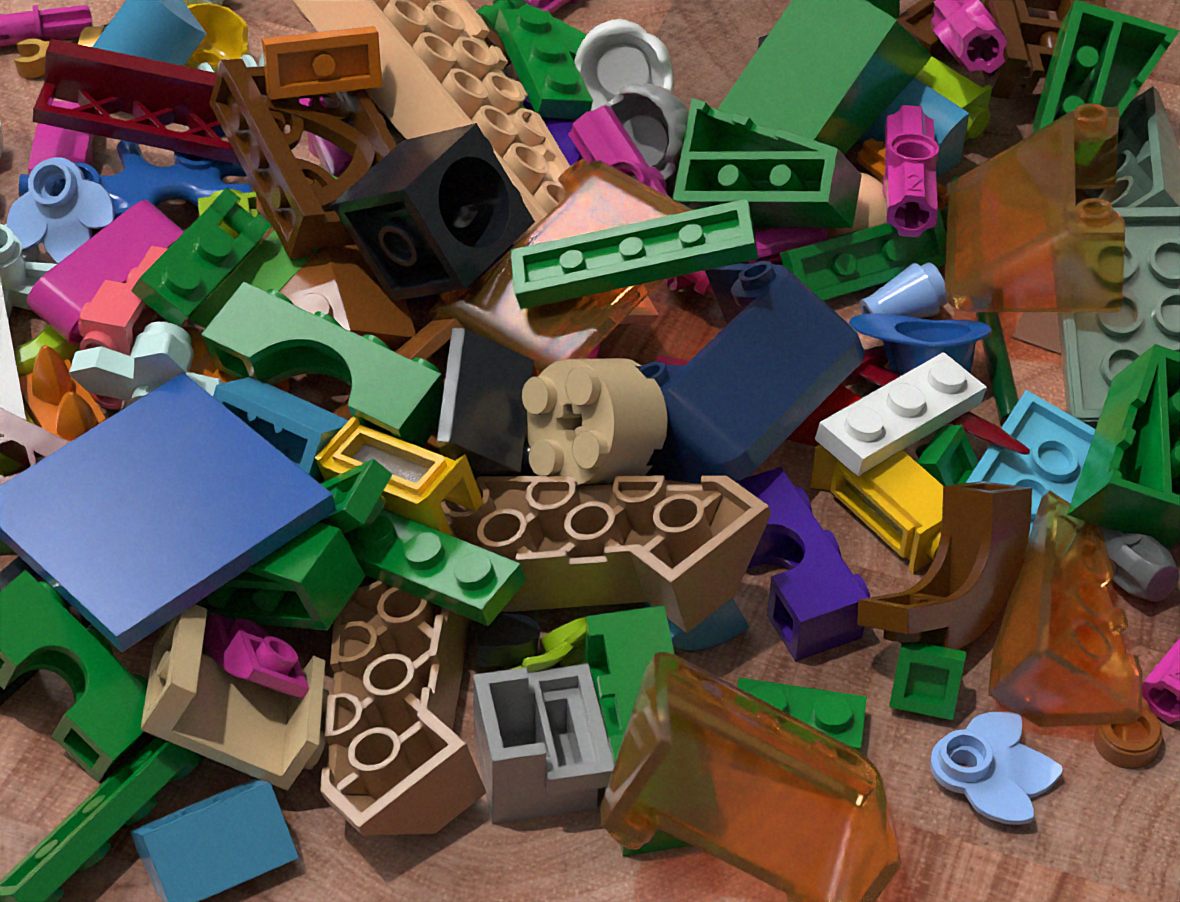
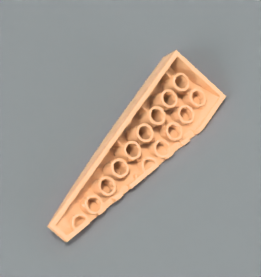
[293,0,659,324]

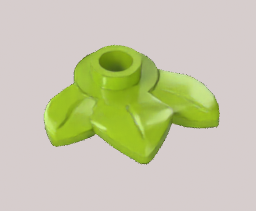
[509,617,587,672]

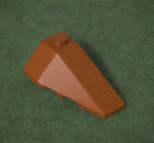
[250,177,416,379]

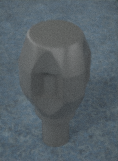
[1085,523,1180,602]

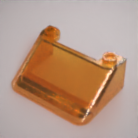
[945,104,1125,312]
[428,159,693,376]
[600,652,901,902]

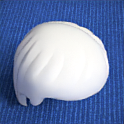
[575,19,674,111]

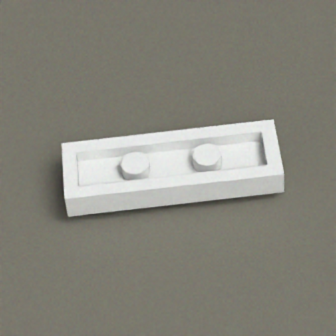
[815,352,986,476]

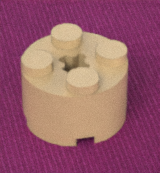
[522,358,667,485]

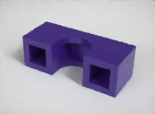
[736,467,870,662]

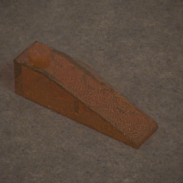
[988,490,1143,727]

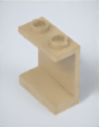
[141,604,329,791]

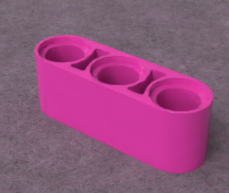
[26,200,184,345]

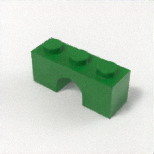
[0,570,150,782]

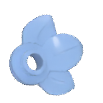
[7,157,115,263]
[930,712,1063,825]

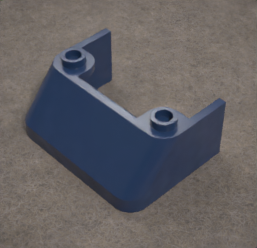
[638,261,865,484]

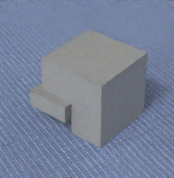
[473,664,615,824]

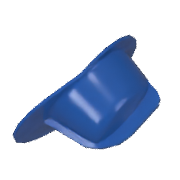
[849,314,992,376]

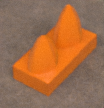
[262,26,382,100]
[19,345,107,442]

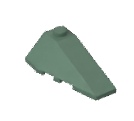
[1078,86,1180,208]

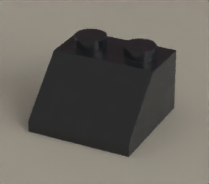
[437,328,538,480]

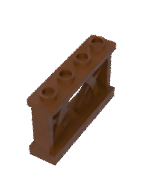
[209,59,397,259]

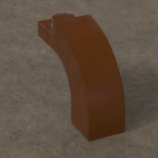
[857,481,1032,650]

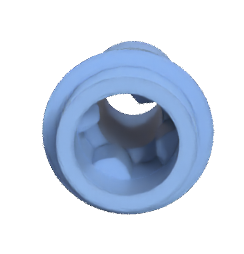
[859,262,949,319]

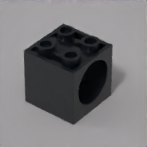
[331,123,535,301]

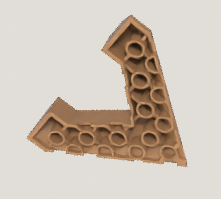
[320,476,771,836]

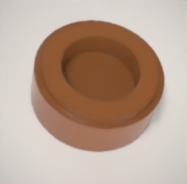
[1094,702,1163,769]

